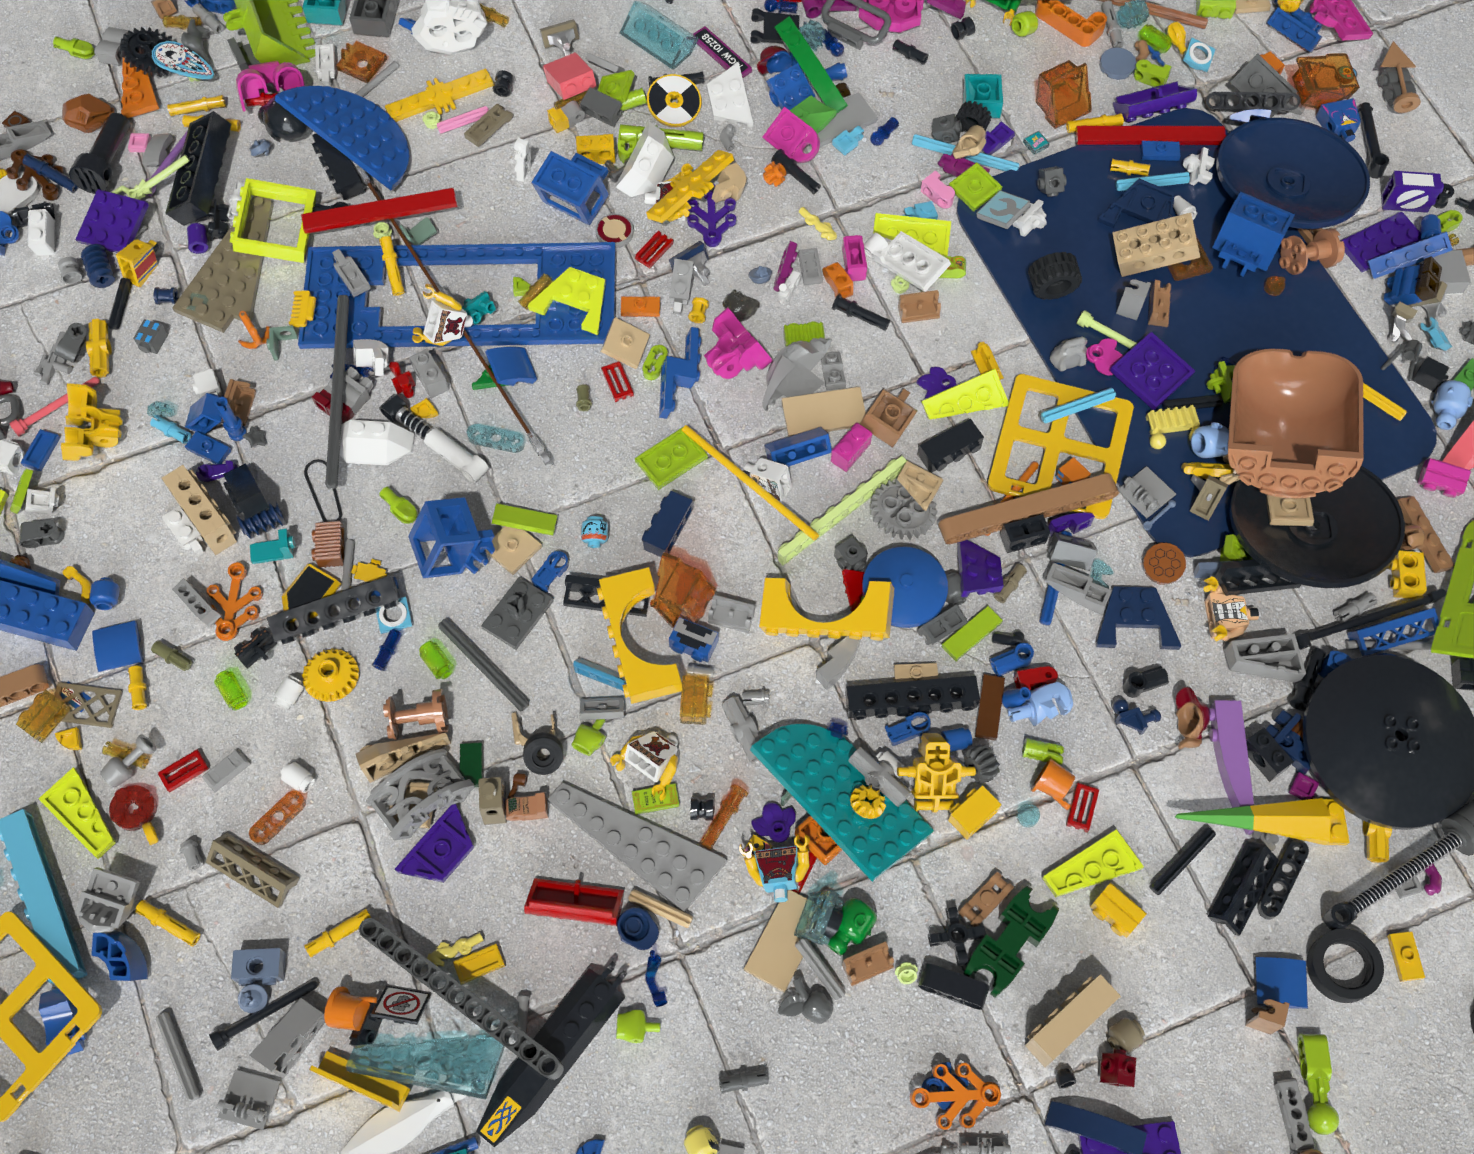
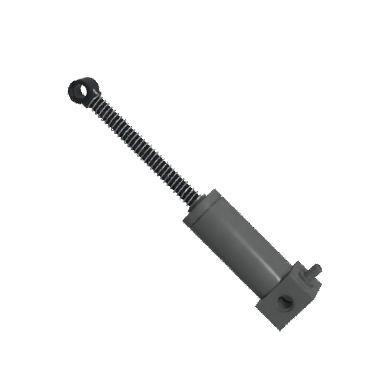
[1324,799,1474,930]

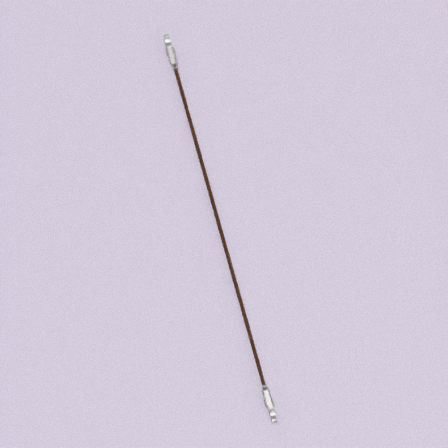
[350,159,552,468]

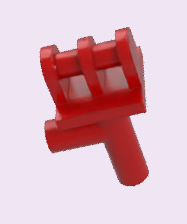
[388,361,416,398]

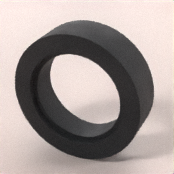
[1306,929,1384,1003]

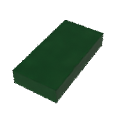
[460,742,483,788]

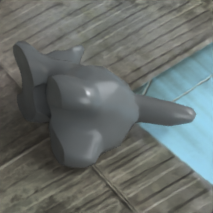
[181,18,211,65]

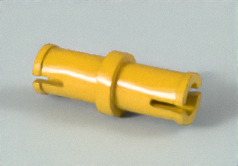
[1110,159,1150,176]
[128,666,147,710]

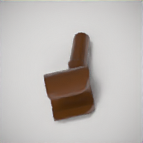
[506,773,528,800]

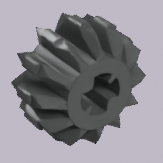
[963,744,1000,783]

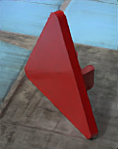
[842,569,864,612]

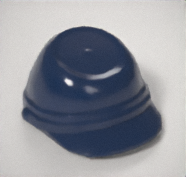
[617,908,659,950]

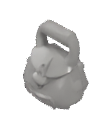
[1050,336,1087,371]

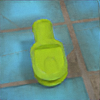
[53,36,95,59]
[379,486,417,524]

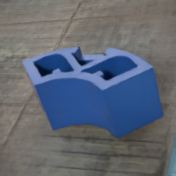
[91,931,148,981]
[38,988,88,1056]

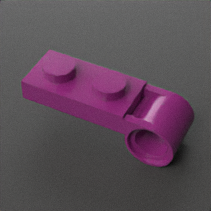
[802,0,857,18]

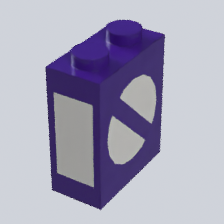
[1381,171,1444,213]

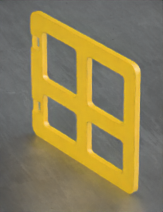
[988,374,1134,519]
[0,912,102,1122]

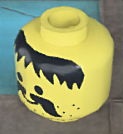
[684,1125,719,1154]

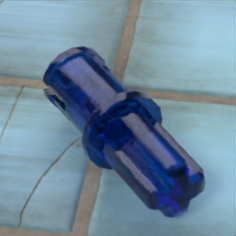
[372,629,402,671]

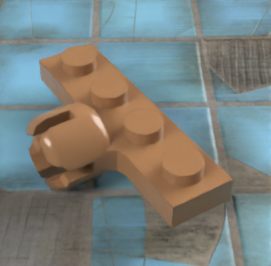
[1398,496,1455,573]

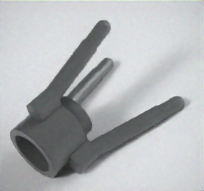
[1381,339,1422,381]

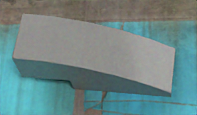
[0,120,51,160]
[1046,563,1112,615]
[816,636,861,690]

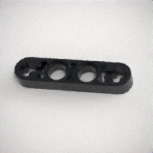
[1257,840,1309,920]

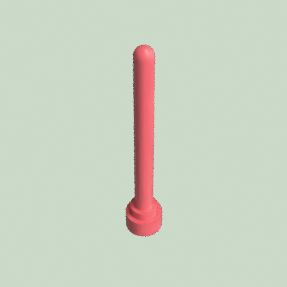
[9,377,100,437]

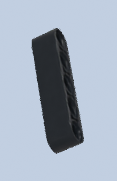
[1206,92,1301,111]

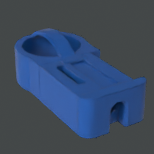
[532,551,569,593]
[885,712,931,746]

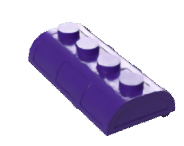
[1113,81,1197,122]

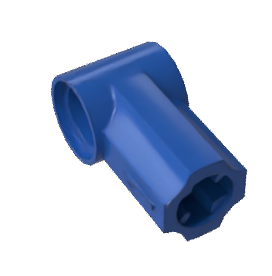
[990,643,1034,677]

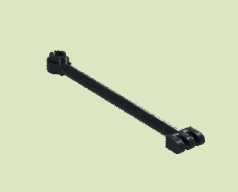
[1296,589,1447,650]

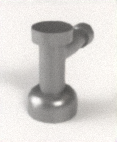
[605,158,629,183]

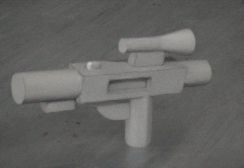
[33,331,72,385]

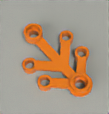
[203,562,263,641]
[910,1063,1001,1130]

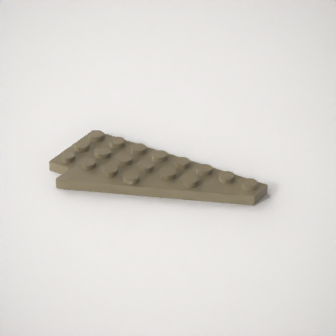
[172,196,273,333]

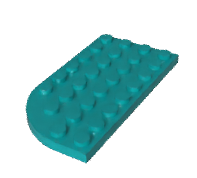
[750,724,934,882]

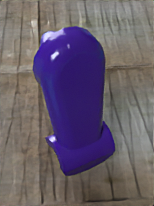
[196,460,238,482]

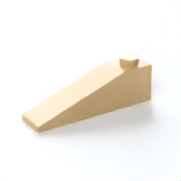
[355,733,451,783]

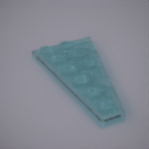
[346,1035,505,1100]

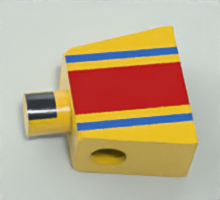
[116,239,159,288]

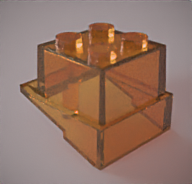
[1292,53,1360,109]
[1036,60,1092,129]
[650,552,716,629]

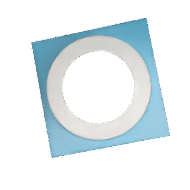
[1183,38,1216,72]
[376,597,412,634]

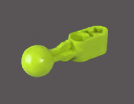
[1297,1034,1339,1135]

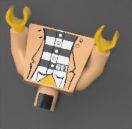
[1204,576,1259,642]

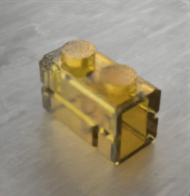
[680,675,713,725]
[16,689,72,743]

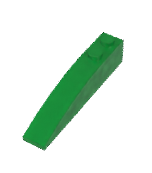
[775,16,848,114]

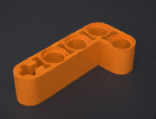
[1035,0,1107,47]

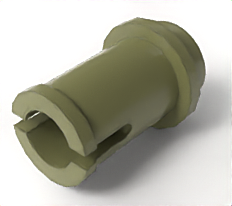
[576,384,592,411]

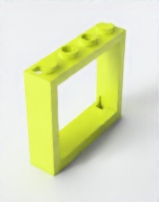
[230,178,316,263]

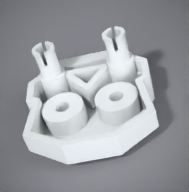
[411,0,487,55]

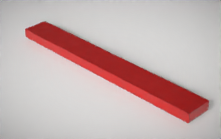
[1075,126,1226,145]
[301,187,457,234]

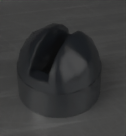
[1055,1068,1077,1089]

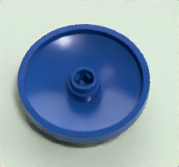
[862,547,948,628]

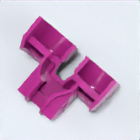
[236,61,305,112]
[704,308,773,379]

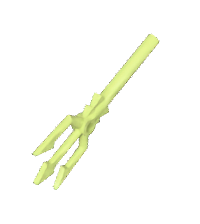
[111,155,190,200]

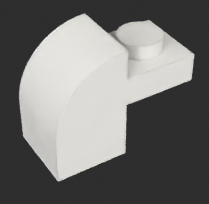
[353,339,388,376]

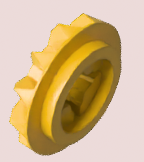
[850,785,886,819]

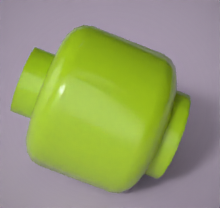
[1012,11,1038,37]

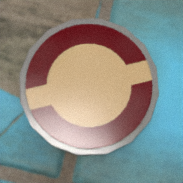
[596,213,633,248]

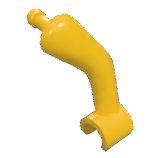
[62,566,91,604]

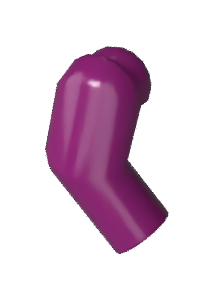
[1423,863,1442,896]

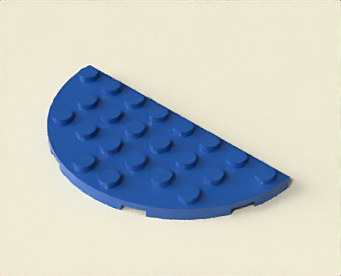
[275,86,409,191]

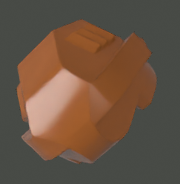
[62,94,115,133]

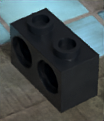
[1000,514,1050,553]

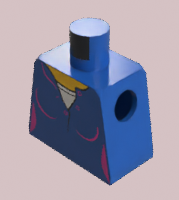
[1316,98,1361,142]

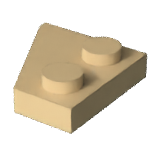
[897,461,944,511]

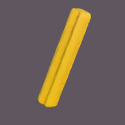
[1363,383,1407,420]

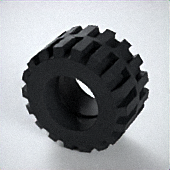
[1028,252,1082,300]

